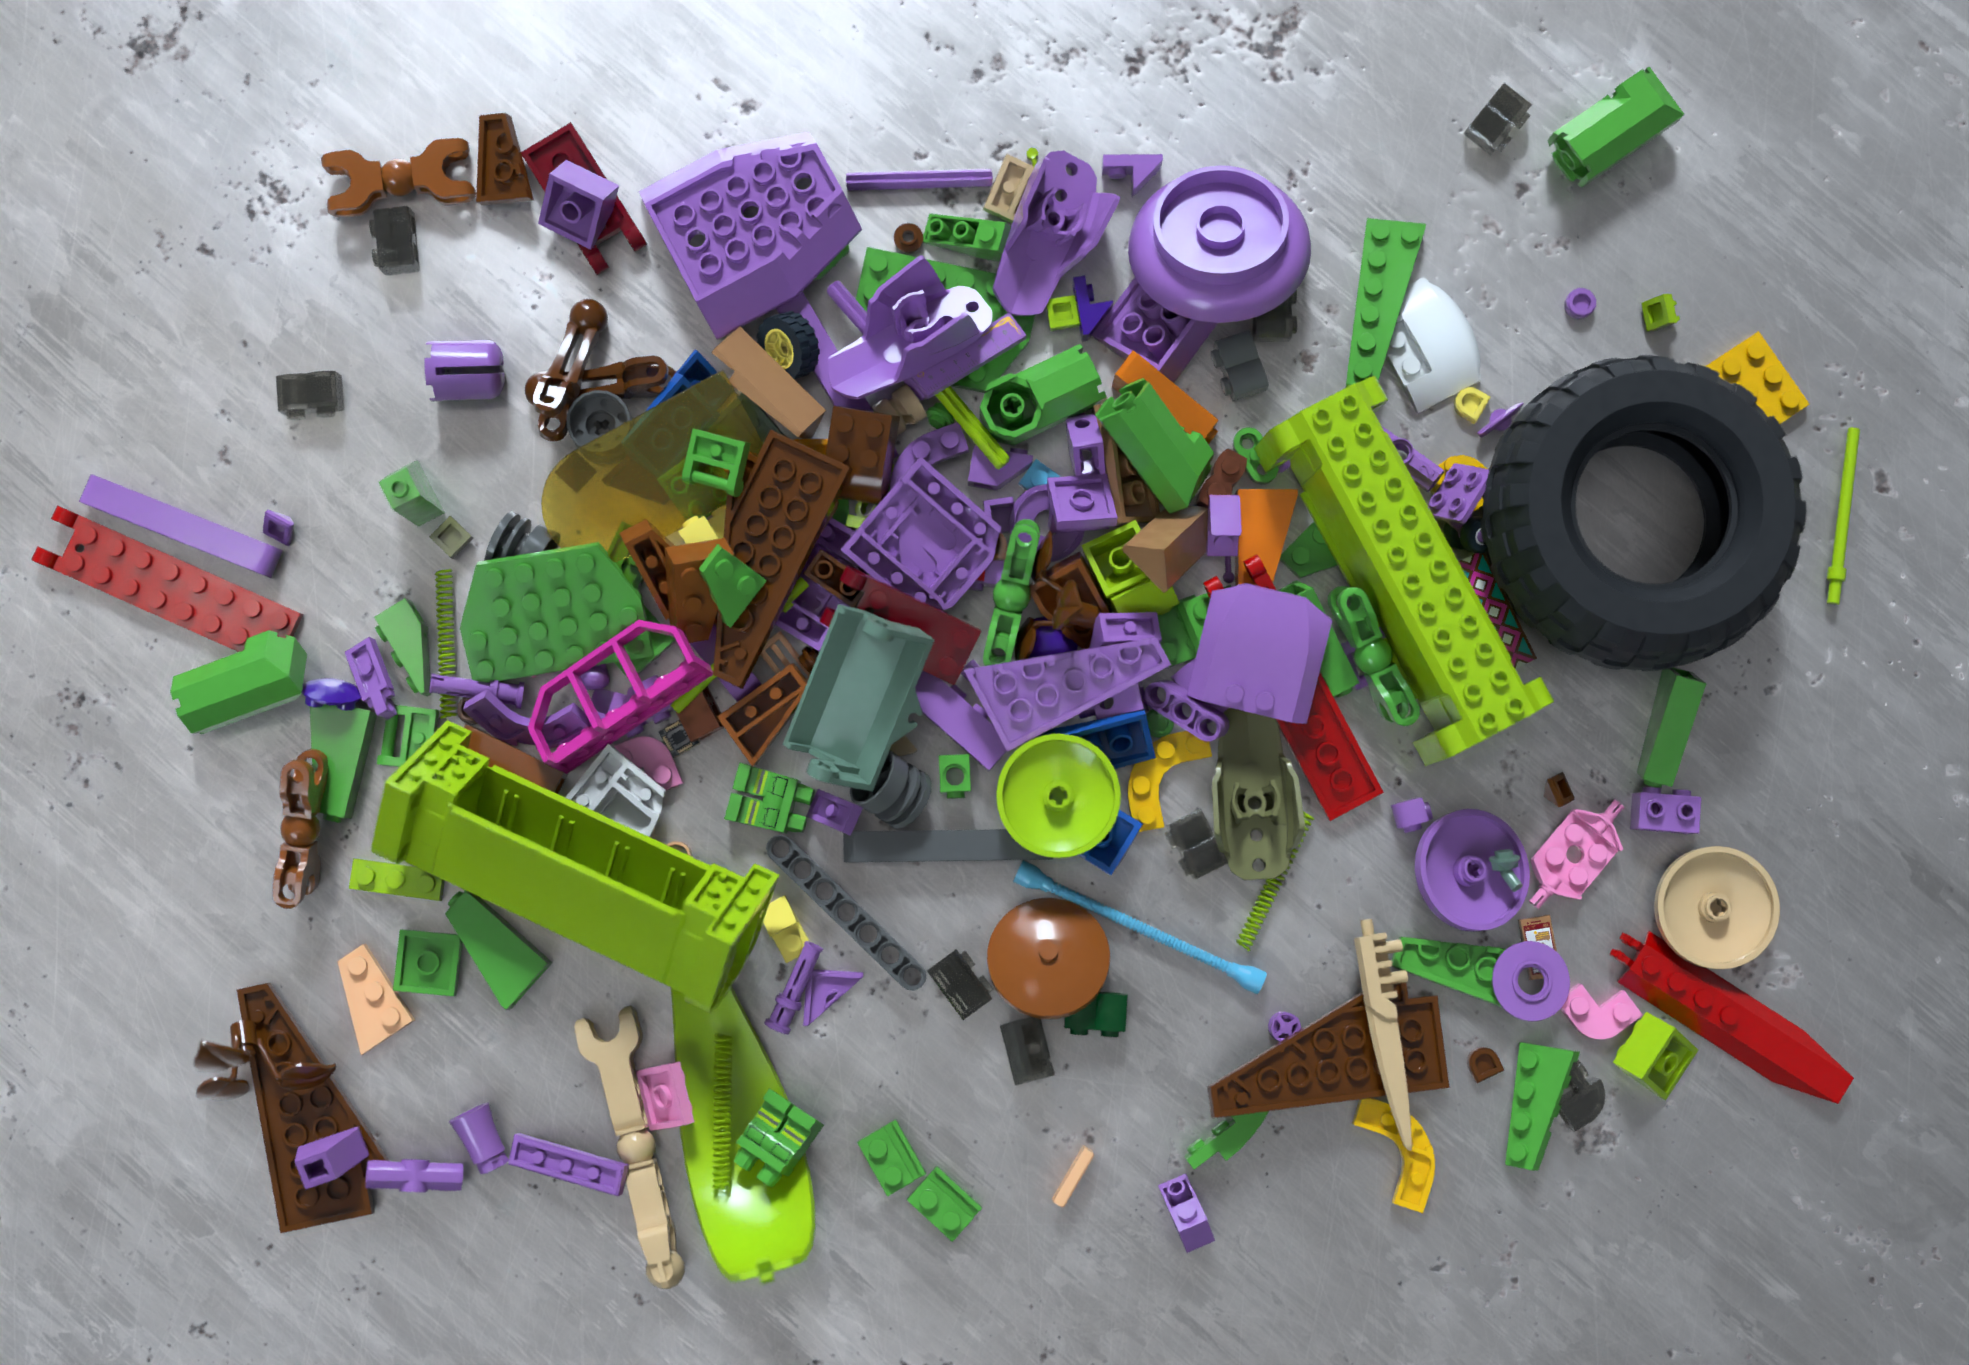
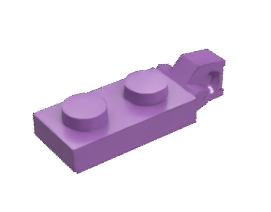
[345,637,397,720]

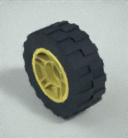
[756,311,820,379]

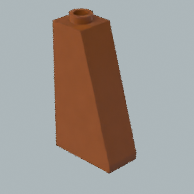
[464,724,568,794]

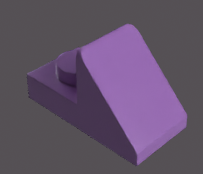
[1102,154,1163,197]
[1206,495,1242,556]
[806,789,863,836]

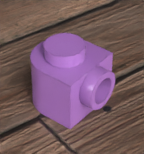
[1391,797,1433,833]

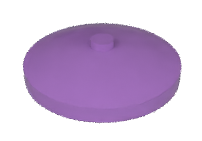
[1415,809,1530,932]

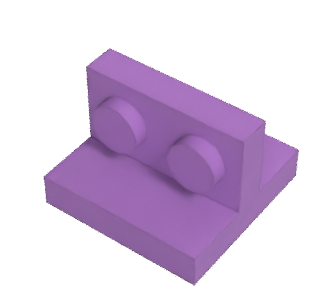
[1046,474,1118,533]

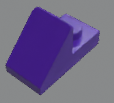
[1072,275,1114,342]

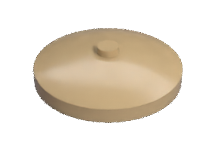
[1654,846,1780,969]

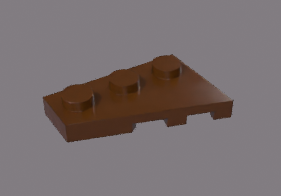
[476,113,534,206]

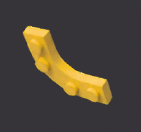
[1127,731,1212,832]
[1352,1098,1435,1213]

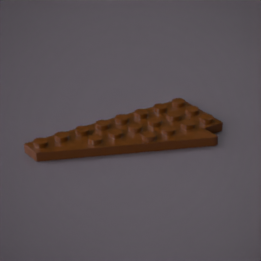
[713,430,853,689]
[1207,970,1450,1118]
[236,983,390,1234]

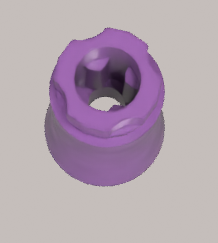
[449,1102,508,1174]

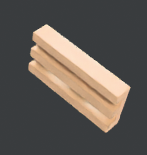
[760,631,810,681]
[1052,1145,1094,1207]

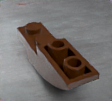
[803,549,873,614]

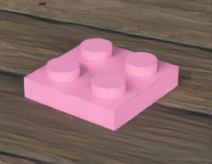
[636,1061,694,1131]

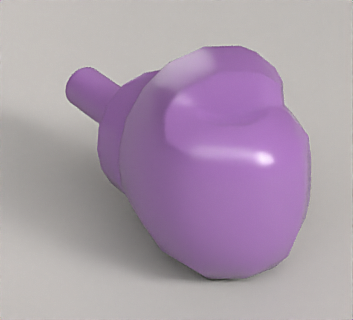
[580,664,610,690]

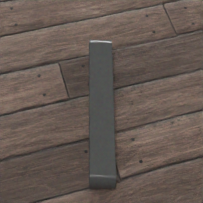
[843,829,1053,863]
[766,835,927,991]

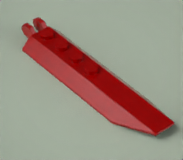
[1609,931,1854,1104]

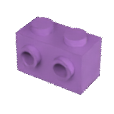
[1630,787,1701,834]

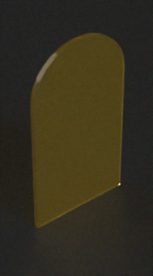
[541,370,763,562]

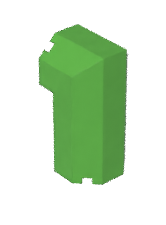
[1547,67,1685,187]
[979,344,1107,446]
[1095,378,1214,514]
[170,630,307,734]

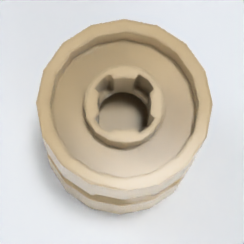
[871,384,927,436]

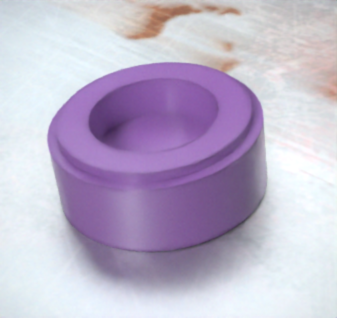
[1564,288,1596,319]

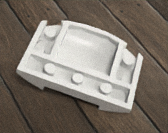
[1386,277,1481,414]
[565,744,665,837]

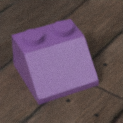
[538,160,619,250]

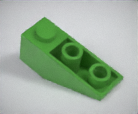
[923,213,1011,262]
[374,598,431,697]

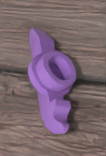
[1477,402,1524,438]

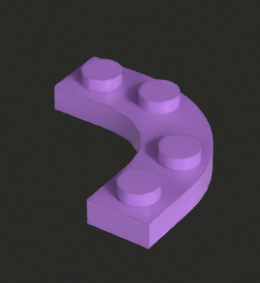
[890,422,969,490]
[463,689,591,749]

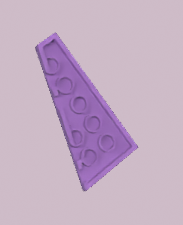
[964,637,1171,752]

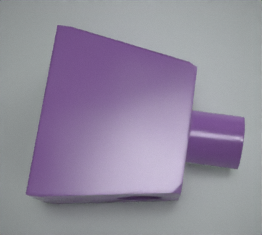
[1066,413,1106,476]
[1078,681,1149,719]

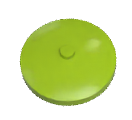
[996,734,1121,858]

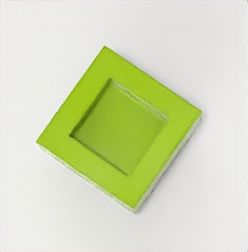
[1046,295,1080,331]

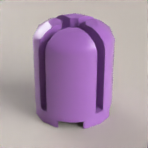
[424,340,505,402]

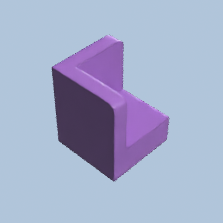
[983,497,1014,534]
[583,688,626,720]

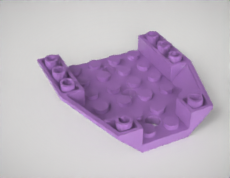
[639,132,862,340]

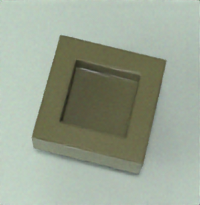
[429,516,474,559]

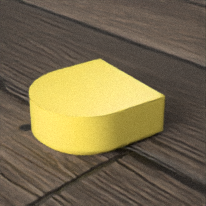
[1454,387,1491,424]

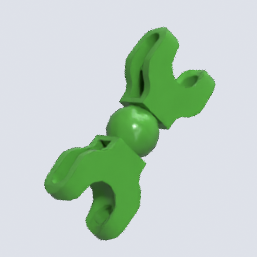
[983,519,1040,666]
[1327,586,1420,726]

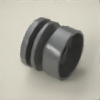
[566,390,635,464]
[484,511,560,561]
[849,750,932,829]

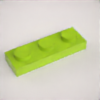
[349,858,445,901]

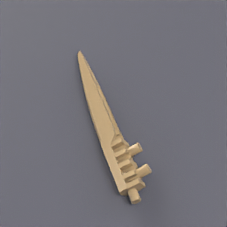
[1354,919,1412,1151]

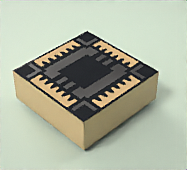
[659,719,700,758]

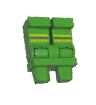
[724,762,815,834]
[733,1089,824,1188]

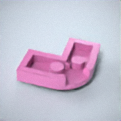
[613,736,684,791]
[1561,983,1643,1039]

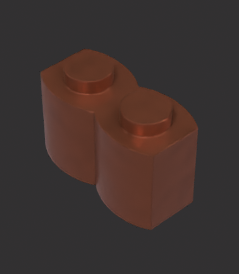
[1196,448,1247,508]

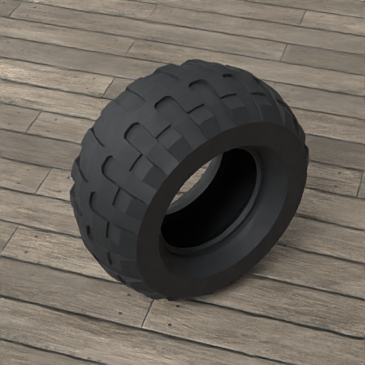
[1481,355,1807,671]

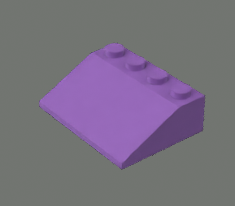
[1092,277,1218,383]

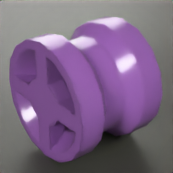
[1268,1012,1301,1042]

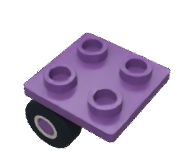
[1428,463,1489,554]

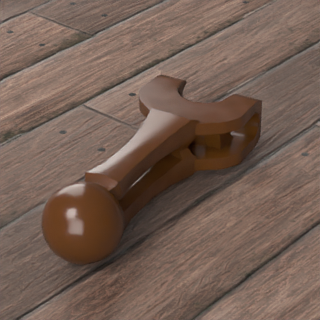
[533,299,608,441]
[525,355,676,407]

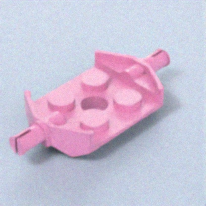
[1529,799,1624,909]

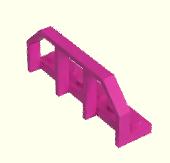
[528,620,713,774]

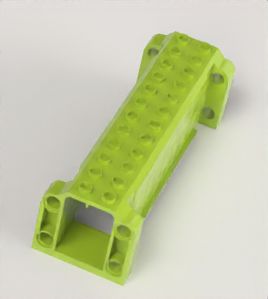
[1253,376,1554,766]
[371,720,780,1012]

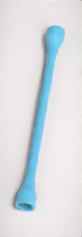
[1013,860,1267,994]

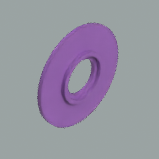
[1009,484,1085,562]
[1492,941,1570,1021]

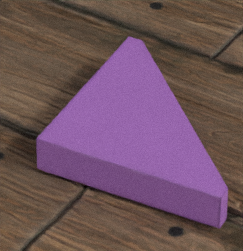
[803,969,864,1026]

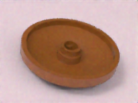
[987,898,1110,1019]

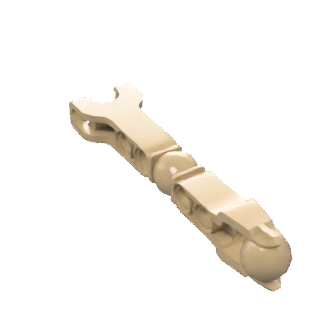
[574,1006,685,1289]

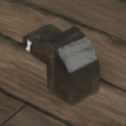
[1559,1060,1605,1131]

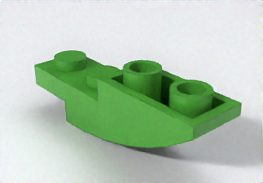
[1184,1111,1269,1169]

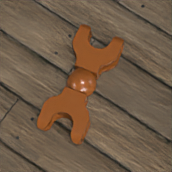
[321,138,476,217]
[272,749,328,909]

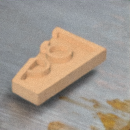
[337,944,415,1055]

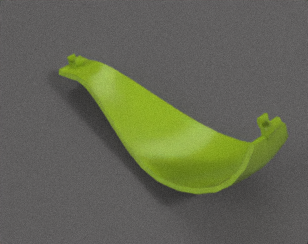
[671,986,815,1285]

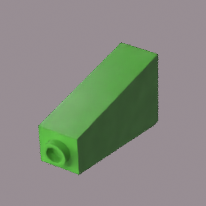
[379,460,445,527]
[1278,580,1359,697]
[1637,667,1706,788]
[310,704,377,823]
[445,890,553,1010]

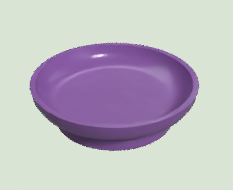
[1128,166,1311,323]

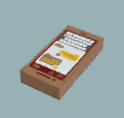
[1518,915,1557,980]

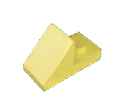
[763,895,810,963]

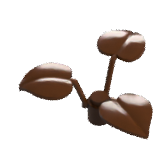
[1014,531,1098,661]
[193,1020,336,1101]

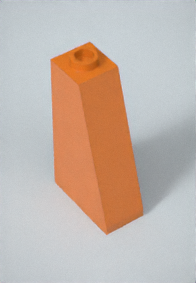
[1112,350,1218,444]
[1234,489,1298,586]

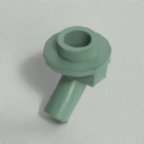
[1489,849,1523,892]

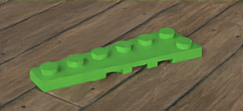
[1345,218,1426,388]

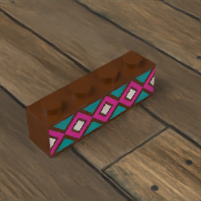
[1458,553,1537,669]

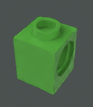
[939,754,971,799]

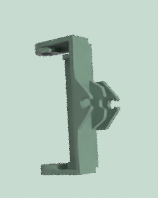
[783,604,934,791]

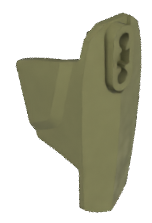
[1212,708,1305,881]

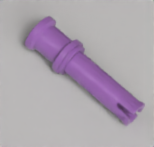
[429,674,525,709]
[764,941,823,1035]

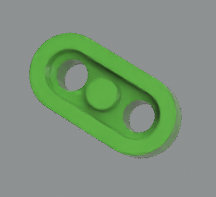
[1232,427,1279,485]

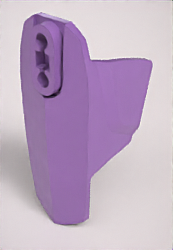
[992,150,1120,316]
[828,255,993,400]

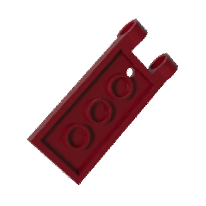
[521,122,648,275]
[820,566,982,686]

